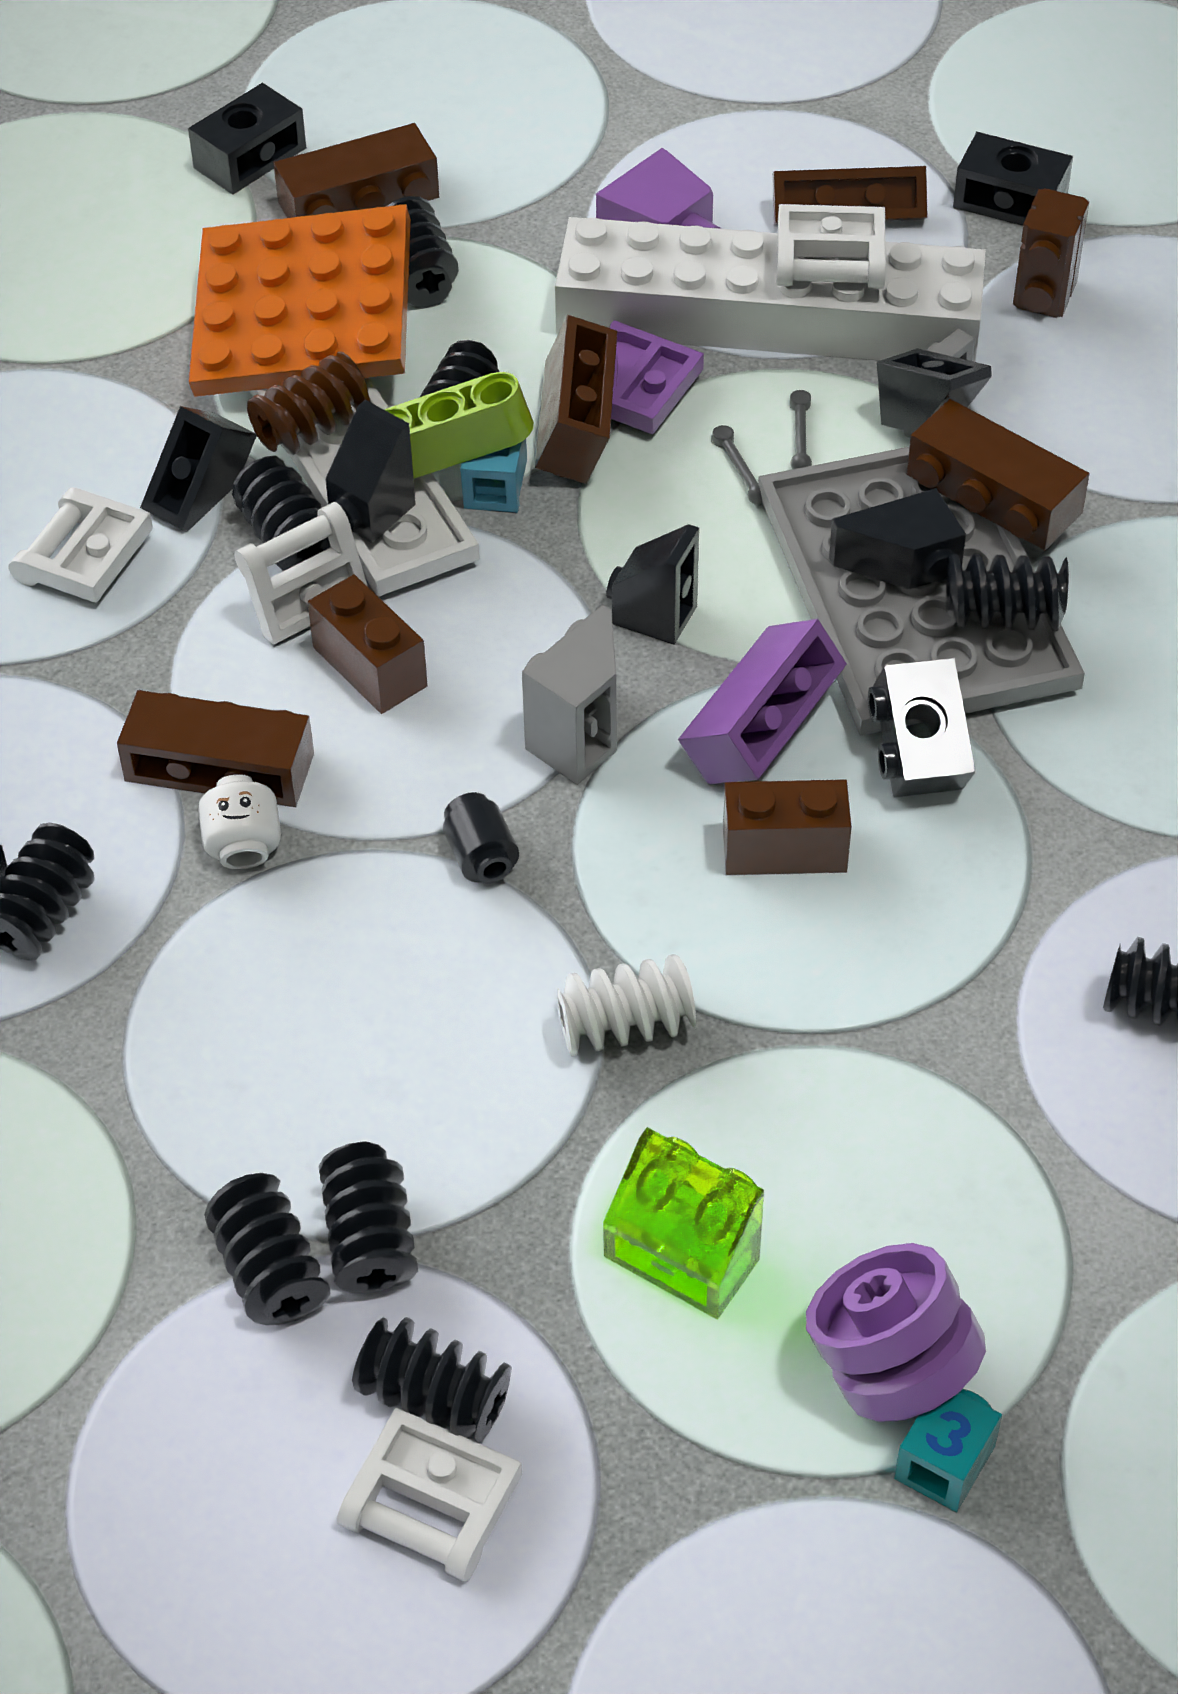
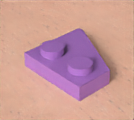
[610,320,704,435]

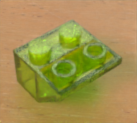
[603,1127,764,1320]

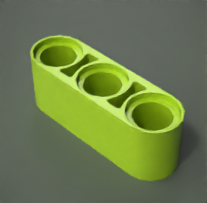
[384,372,534,479]

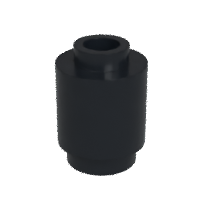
[443,792,519,883]

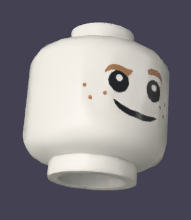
[198,775,281,869]

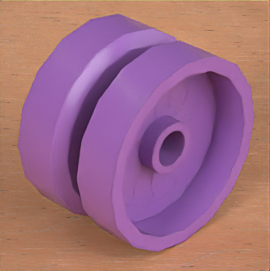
[806,1243,986,1422]

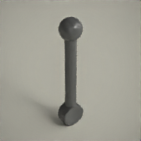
[789,390,812,469]
[712,425,763,505]

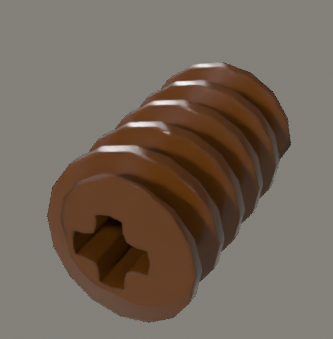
[247,352,371,455]

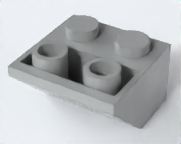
[522,604,617,785]

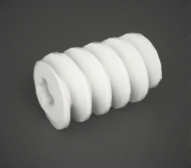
[557,954,696,1056]

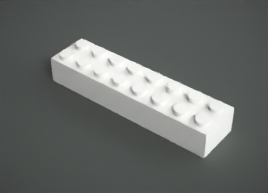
[555,217,986,362]

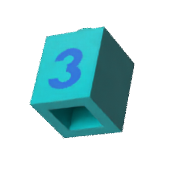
[894,1389,1002,1513]

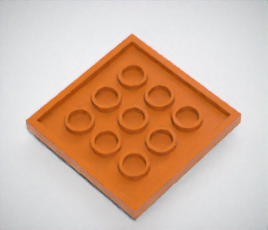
[189,204,411,397]

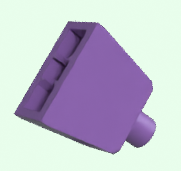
[596,148,721,229]

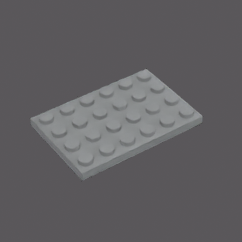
[758,446,1085,736]

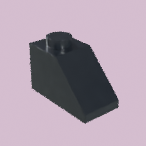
[877,348,992,437]
[325,399,416,543]
[140,406,257,531]
[829,488,966,589]
[606,524,699,645]

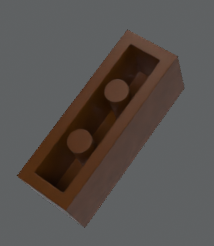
[273,123,440,218]
[535,314,618,484]
[907,399,1090,551]
[117,690,314,807]

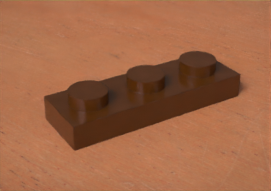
[772,166,927,225]

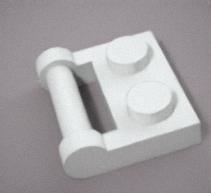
[776,204,886,289]
[8,487,153,603]
[234,502,367,644]
[337,1407,522,1582]

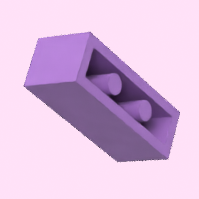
[678,619,847,784]

